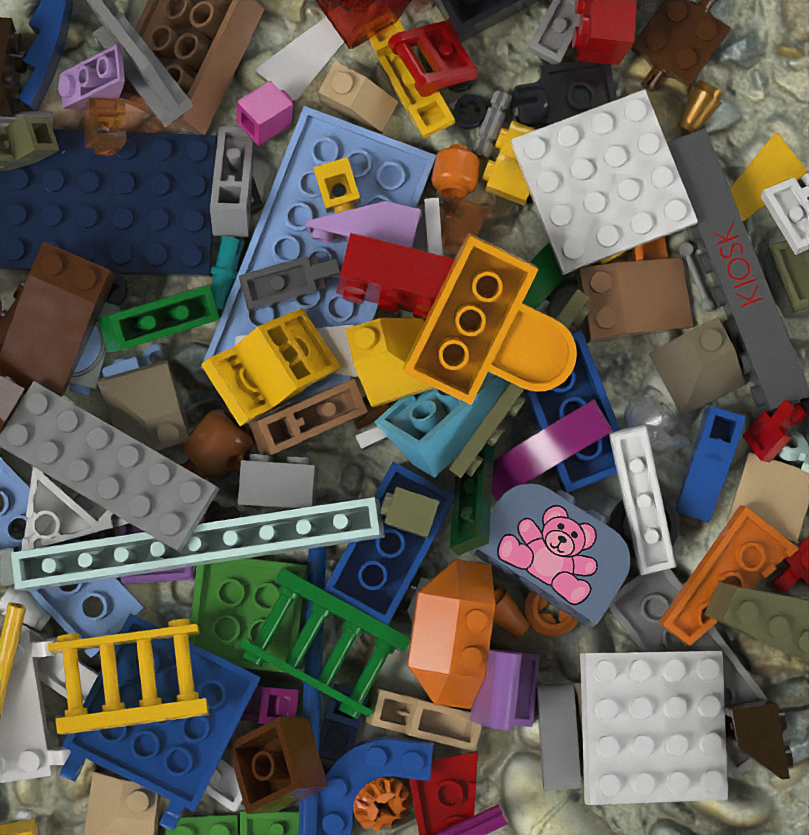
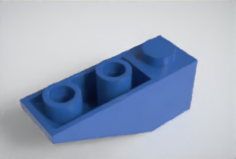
[675,406,746,522]

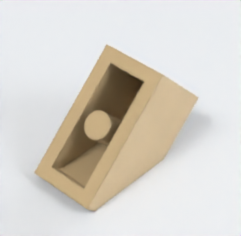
[318,61,398,134]

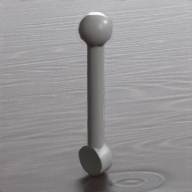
[679,242,715,312]

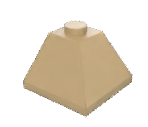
[84,771,163,835]

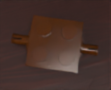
[631,0,731,92]

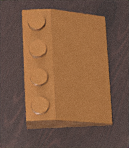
[119,0,265,136]

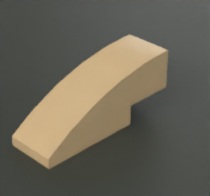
[363,686,482,751]

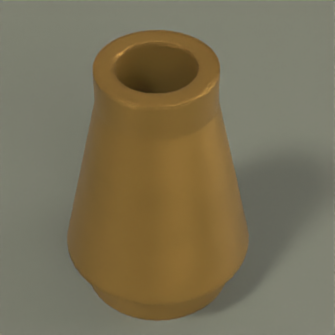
[677,80,724,134]

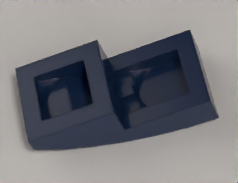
[319,683,369,761]

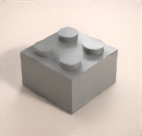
[238,454,318,510]

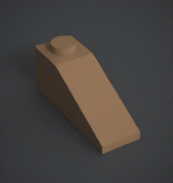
[247,379,368,455]

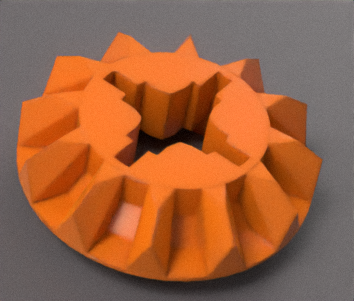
[524,591,579,637]
[353,777,410,832]

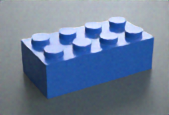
[524,331,621,493]
[324,462,454,625]

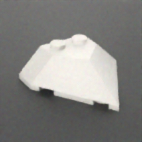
[21,395,129,551]

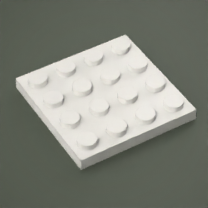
[510,89,698,275]
[580,651,728,805]

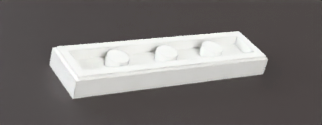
[609,425,676,575]

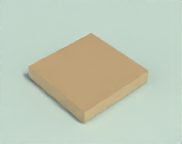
[726,452,809,543]

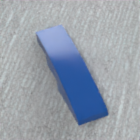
[19,0,73,111]

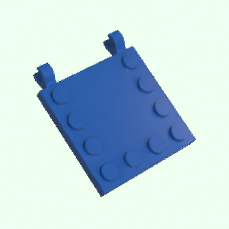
[59,613,261,831]

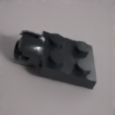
[512,61,617,127]

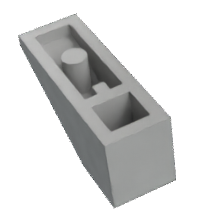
[210,126,254,237]

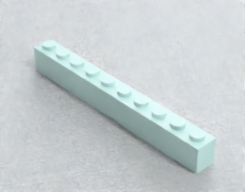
[11,497,385,591]

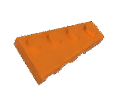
[658,505,799,646]

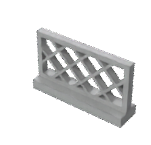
[86,0,194,127]

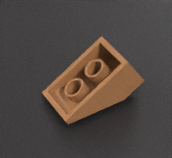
[576,257,694,344]

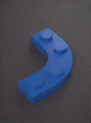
[317,736,435,835]

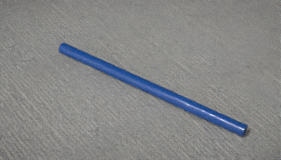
[298,546,326,835]

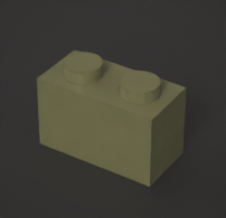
[380,487,439,539]

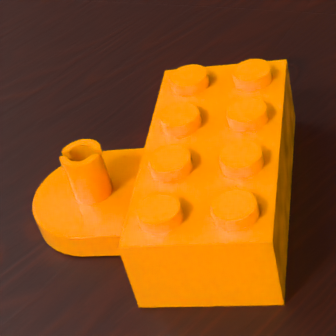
[403,232,577,405]

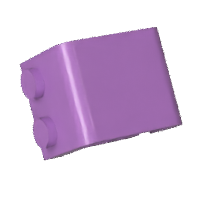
[470,649,540,730]

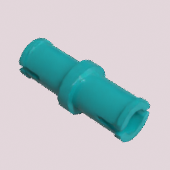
[210,236,244,310]

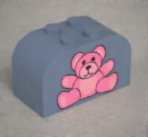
[469,484,630,628]

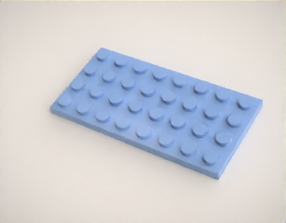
[201,106,436,404]

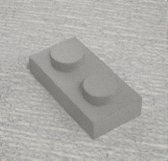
[526,0,580,64]

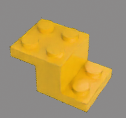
[201,308,341,426]

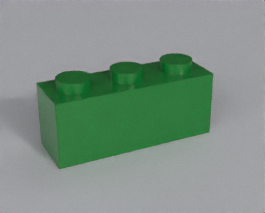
[97,285,220,352]

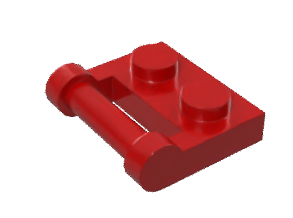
[388,20,478,97]

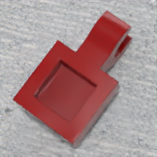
[742,399,807,463]
[770,535,809,593]

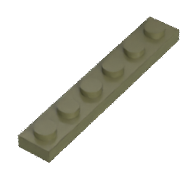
[449,289,590,480]

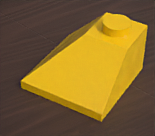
[345,318,435,408]

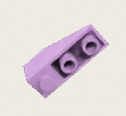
[58,44,125,111]
[305,201,421,248]

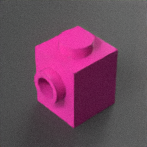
[237,81,293,146]

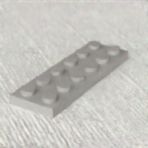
[0,381,219,553]
[608,569,794,778]

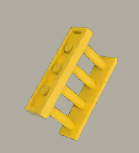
[48,619,209,735]

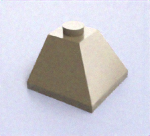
[649,317,745,417]
[97,360,189,451]

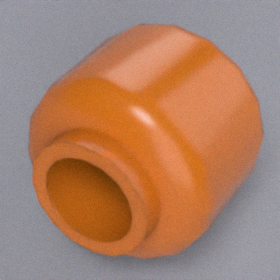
[431,144,480,200]

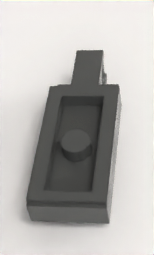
[238,256,341,312]

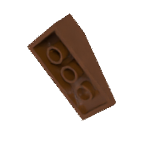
[0,241,117,397]

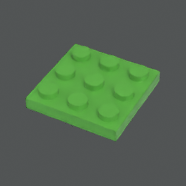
[188,558,307,673]

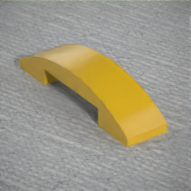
[361,8,456,139]

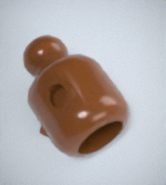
[180,409,254,479]

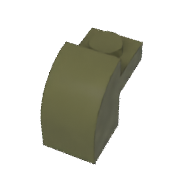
[0,116,59,171]

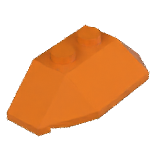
[407,559,495,709]

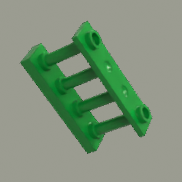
[239,568,411,720]

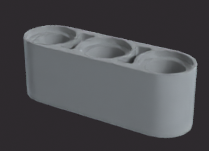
[536,683,581,791]

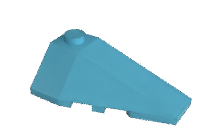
[375,372,509,478]

